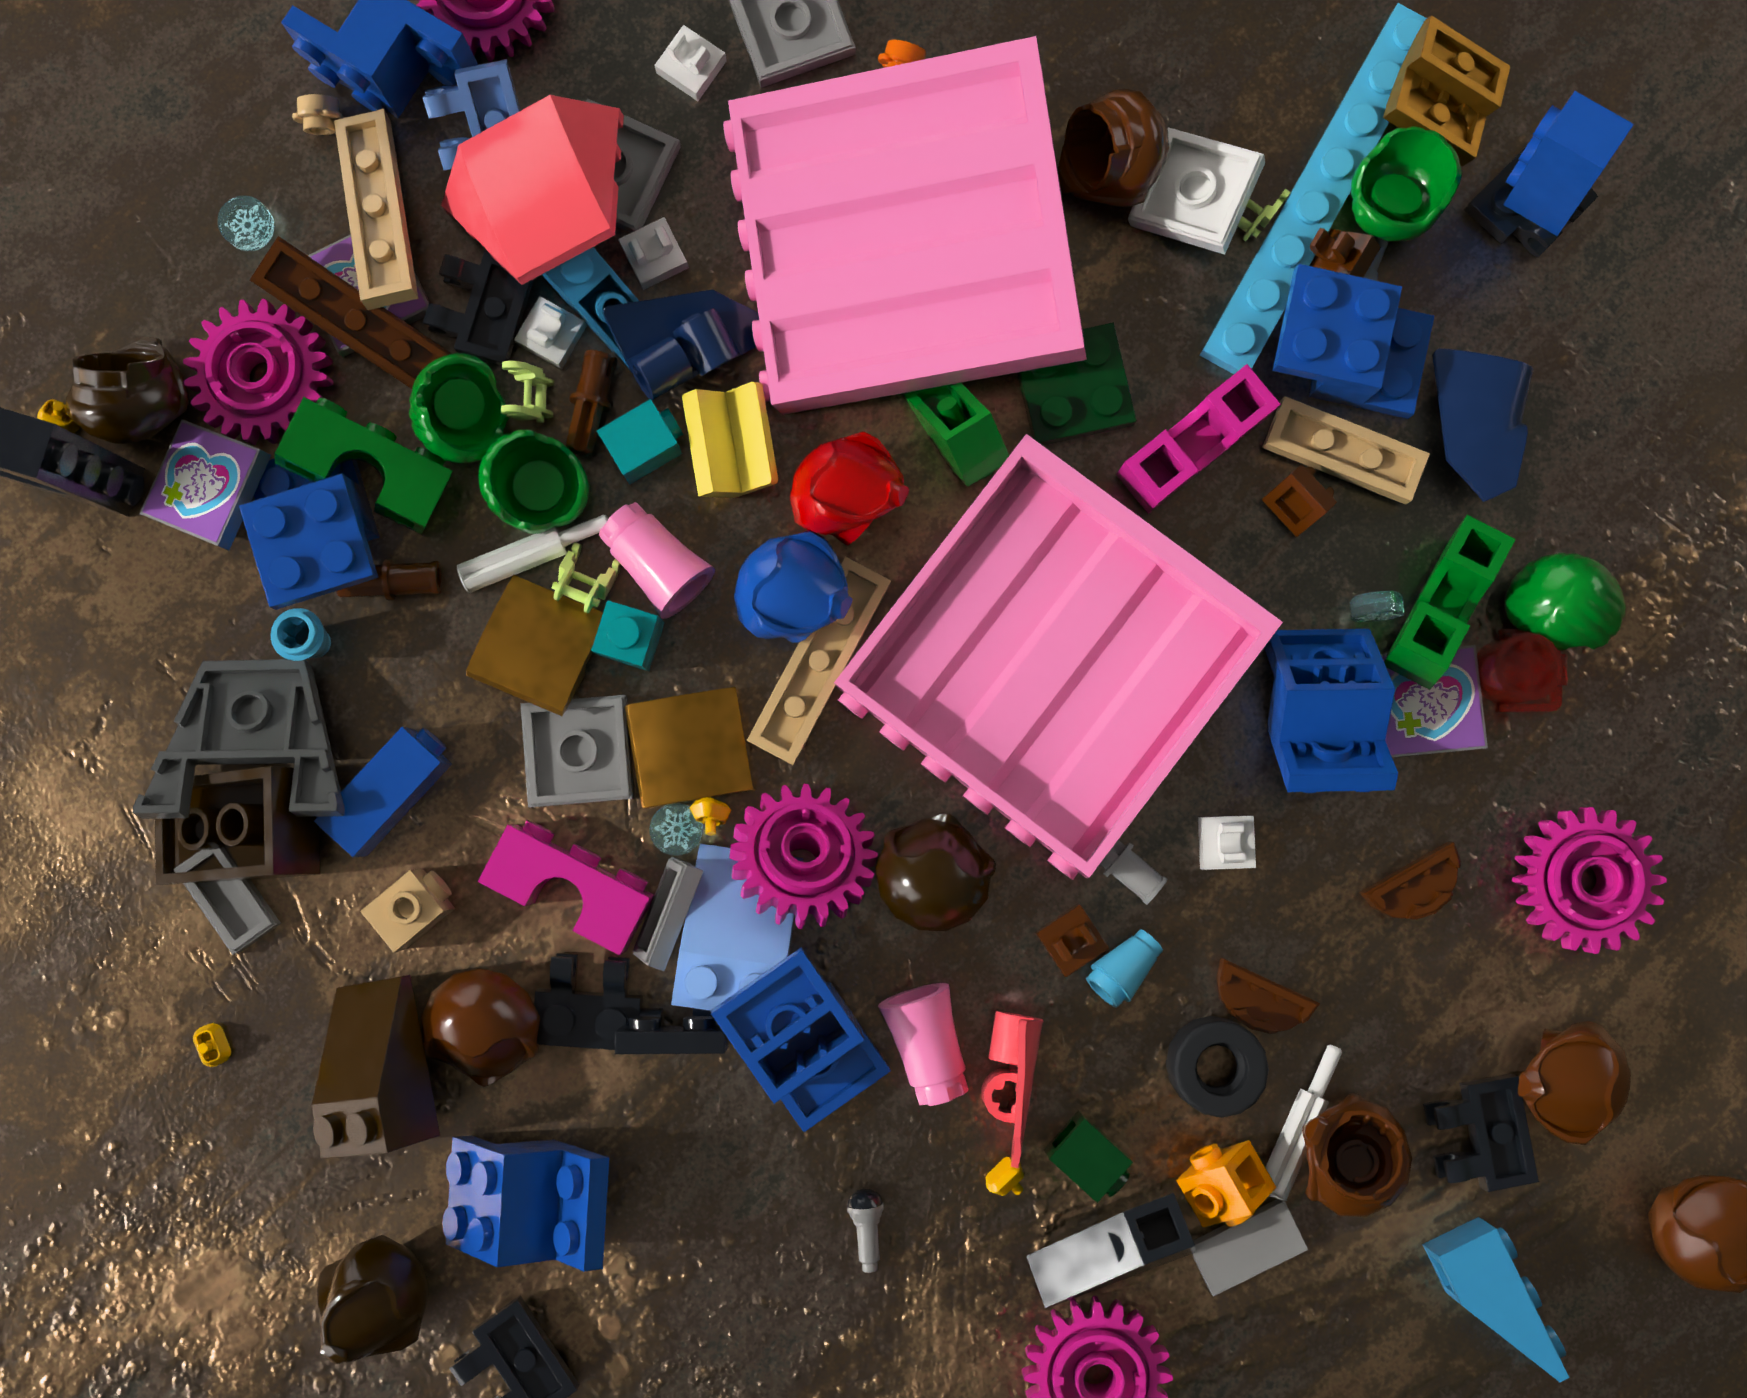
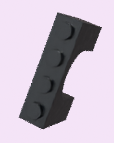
[0,407,145,517]

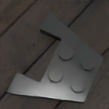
[132,659,345,819]

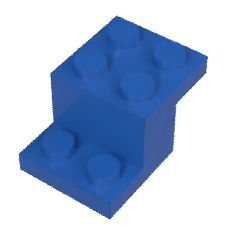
[281,0,478,118]
[1272,264,1434,419]
[239,458,380,610]
[1264,629,1398,793]
[711,947,891,1132]
[442,1135,609,1272]

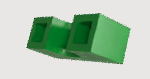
[274,397,453,535]
[1384,515,1516,690]

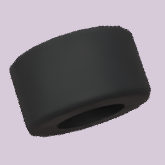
[1166,1016,1269,1118]

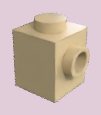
[360,869,456,953]

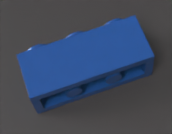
[1503,91,1634,236]

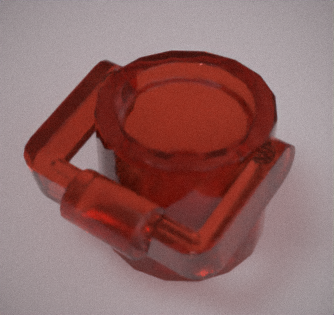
[1477,629,1568,713]

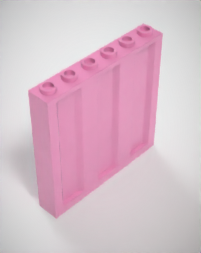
[723,36,1087,415]
[834,434,1283,880]

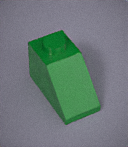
[904,383,1010,487]

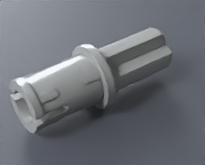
[1100,840,1168,905]

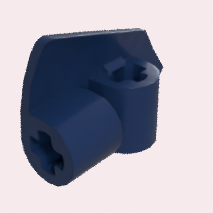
[603,289,759,400]
[1432,348,1534,502]

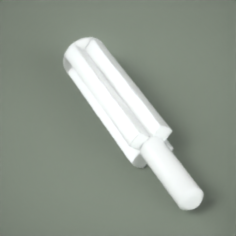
[457,514,609,593]
[1265,1045,1342,1201]

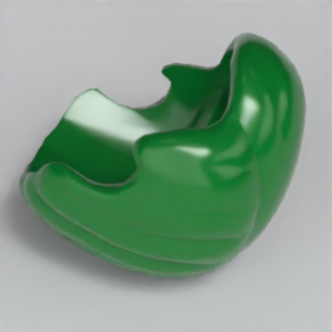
[1351,126,1462,241]
[409,353,509,463]
[478,430,589,534]
[1504,553,1626,651]

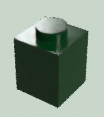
[1044,1110,1133,1203]

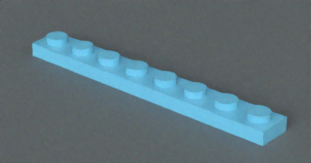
[1199,3,1427,374]

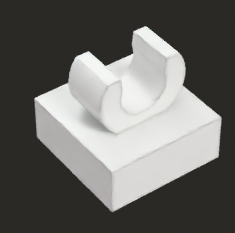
[654,25,727,101]
[618,217,689,290]
[514,296,587,370]
[1198,816,1256,870]

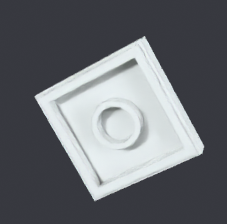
[1128,127,1265,255]

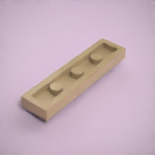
[334,109,418,310]
[747,556,891,766]

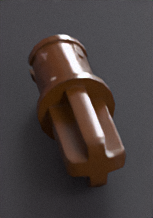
[566,350,618,456]
[336,559,443,601]

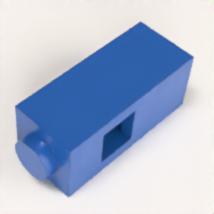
[314,727,452,857]

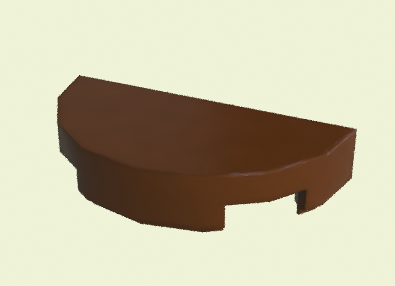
[1359,841,1461,920]
[1216,958,1320,1034]

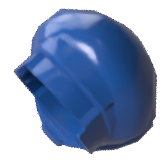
[734,530,853,643]

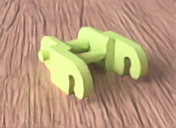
[1238,189,1291,242]
[501,360,554,423]
[551,542,621,613]

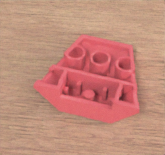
[441,95,624,285]

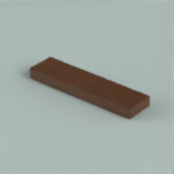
[250,236,452,389]

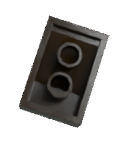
[155,766,320,885]
[311,975,440,1158]

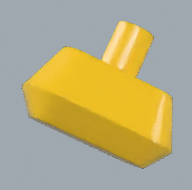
[37,399,80,433]
[690,797,731,836]
[193,1023,231,1067]
[986,1157,1024,1196]

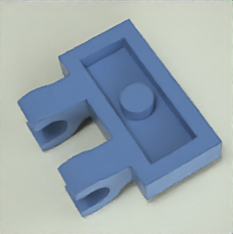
[423,59,521,170]

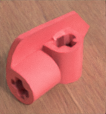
[981,1011,1043,1168]

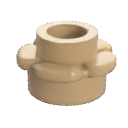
[292,94,345,135]

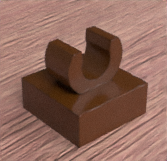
[1309,228,1381,278]
[1262,464,1337,537]
[1035,903,1109,977]

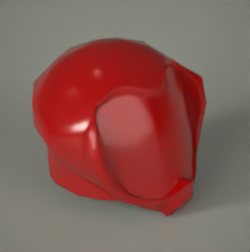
[790,431,909,545]

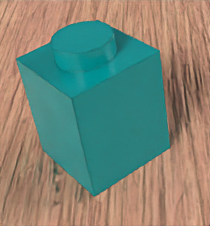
[597,399,684,485]
[591,600,665,671]

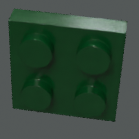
[1017,322,1137,446]

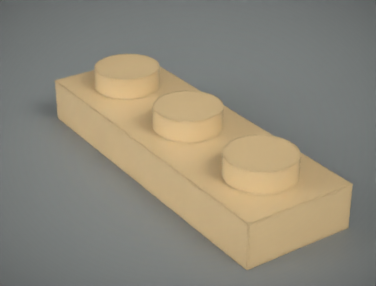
[1262,396,1430,505]

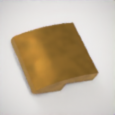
[1383,15,1510,167]
[466,575,603,716]
[625,687,753,809]

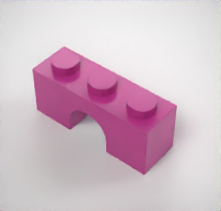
[1116,364,1281,514]
[478,820,654,955]

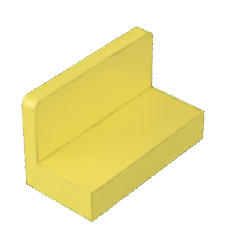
[682,382,778,498]

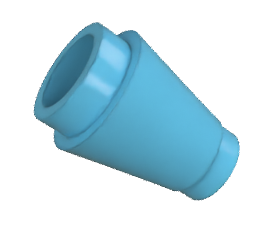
[271,608,331,661]
[1086,929,1163,1008]

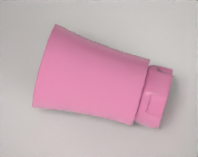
[599,502,715,619]
[878,983,968,1106]

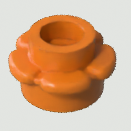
[878,40,926,68]

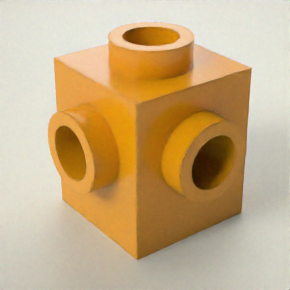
[1176,1140,1276,1227]

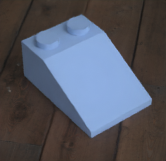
[671,843,803,1011]

